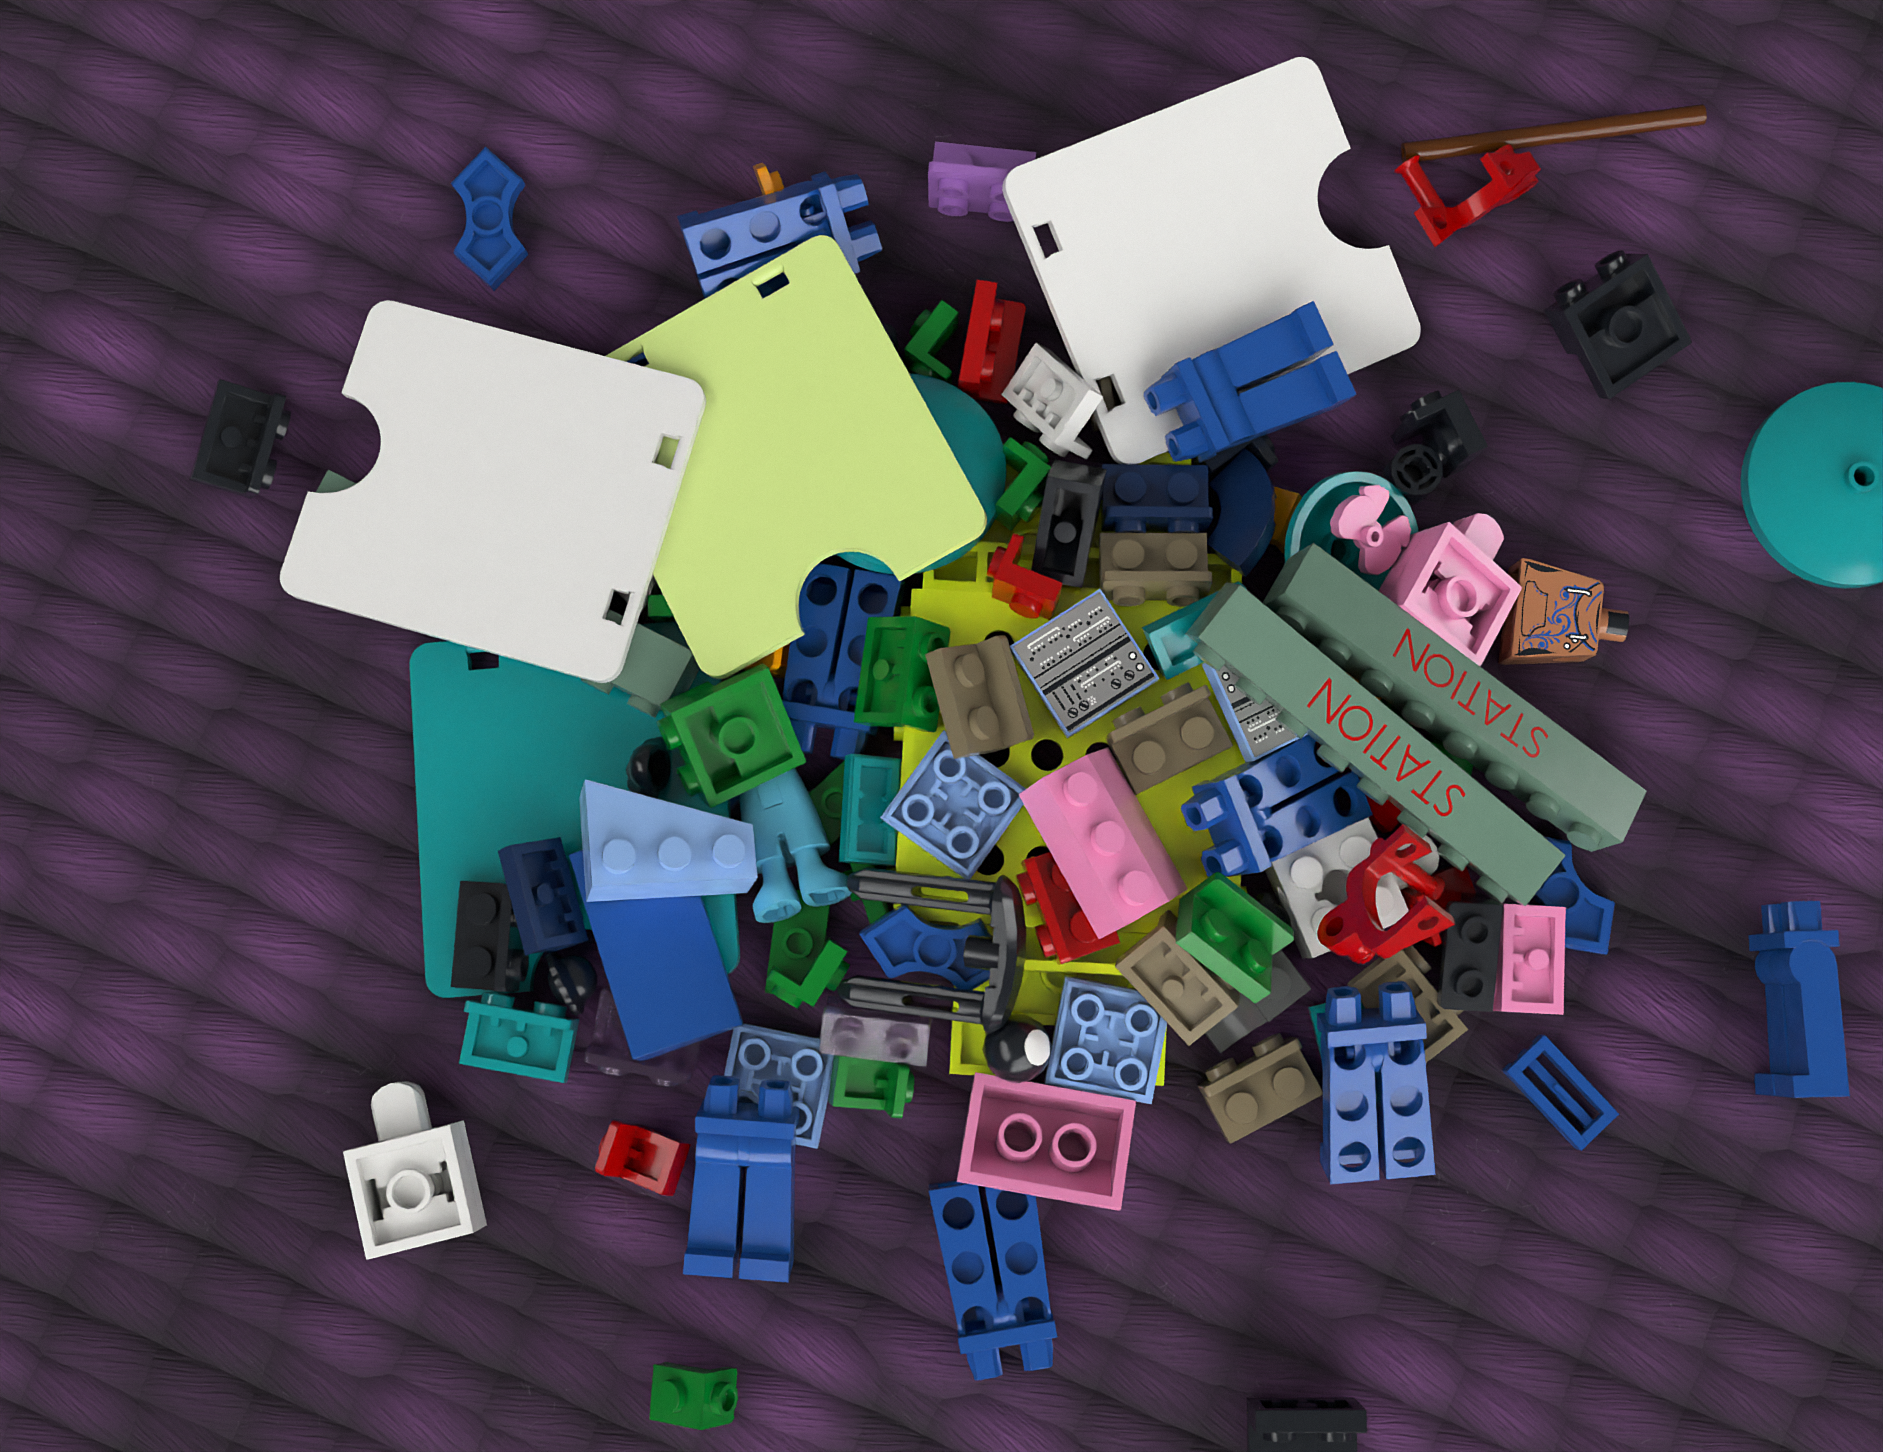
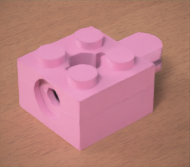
[1379,513,1522,667]

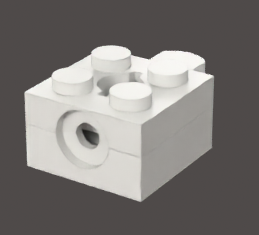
[1265,817,1439,958]
[343,1081,487,1260]

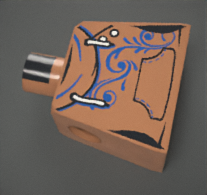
[1498,558,1629,665]

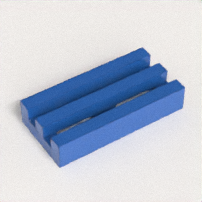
[1501,1034,1619,1151]

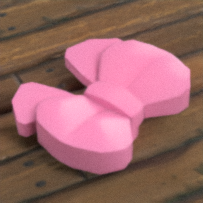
[1330,485,1411,575]

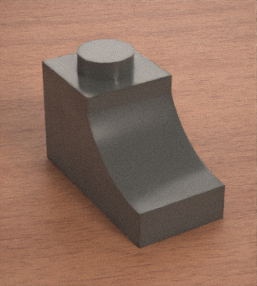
[1205,950,1311,1053]

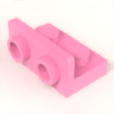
[1493,904,1566,1015]

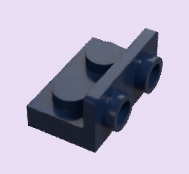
[1101,464,1213,533]
[498,837,588,956]

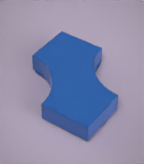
[451,147,528,291]
[1532,836,1615,955]
[860,904,993,990]

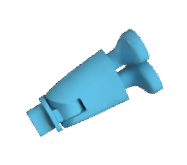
[740,768,852,923]

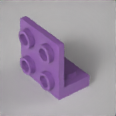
[928,141,1036,222]

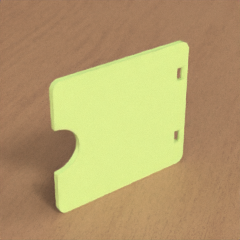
[606,235,987,679]

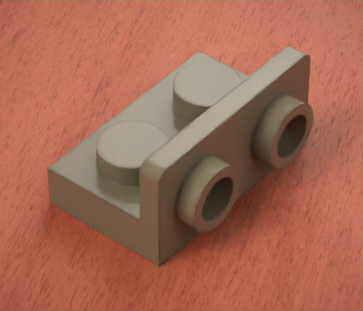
[1099,533,1212,607]
[925,635,1034,759]
[1105,682,1233,795]
[1115,910,1240,1046]
[1347,945,1468,1063]
[1197,1033,1323,1144]

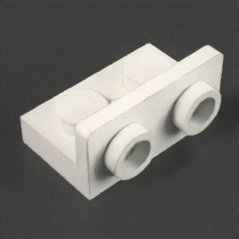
[1001,343,1103,459]

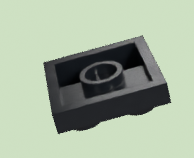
[1544,250,1692,399]

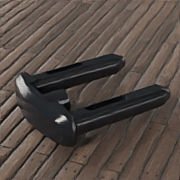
[837,867,1026,1034]

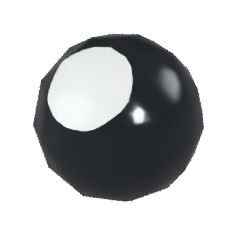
[982,1013,1052,1083]

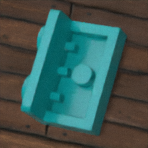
[459,992,580,1083]

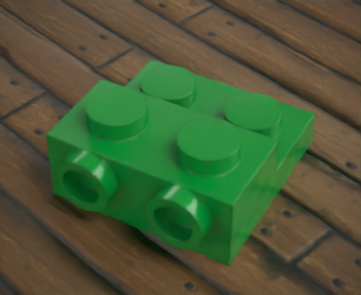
[657,663,806,808]

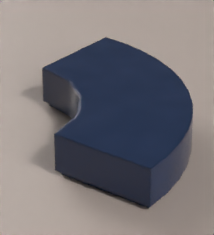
[1207,448,1277,577]

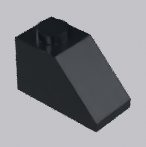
[1031,460,1107,588]

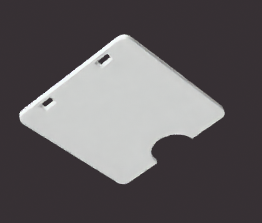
[1002,57,1421,464]
[280,300,706,683]

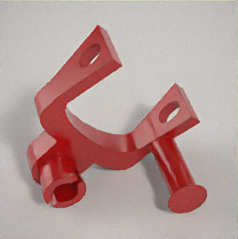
[1394,144,1541,247]
[1317,824,1455,964]

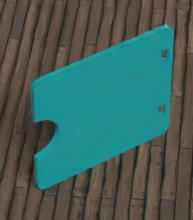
[409,621,740,998]

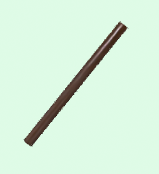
[1401,104,1707,163]

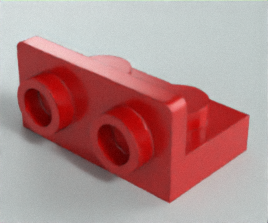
[958,279,1026,404]
[1016,852,1121,965]

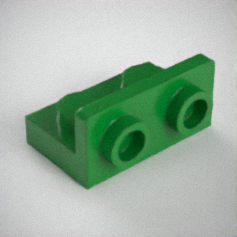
[853,616,950,732]
[1175,872,1294,1004]

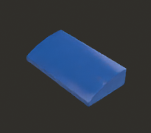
[569,850,744,1061]

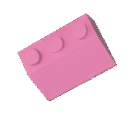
[1019,747,1188,939]
[957,1072,1136,1211]

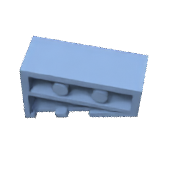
[579,779,758,902]

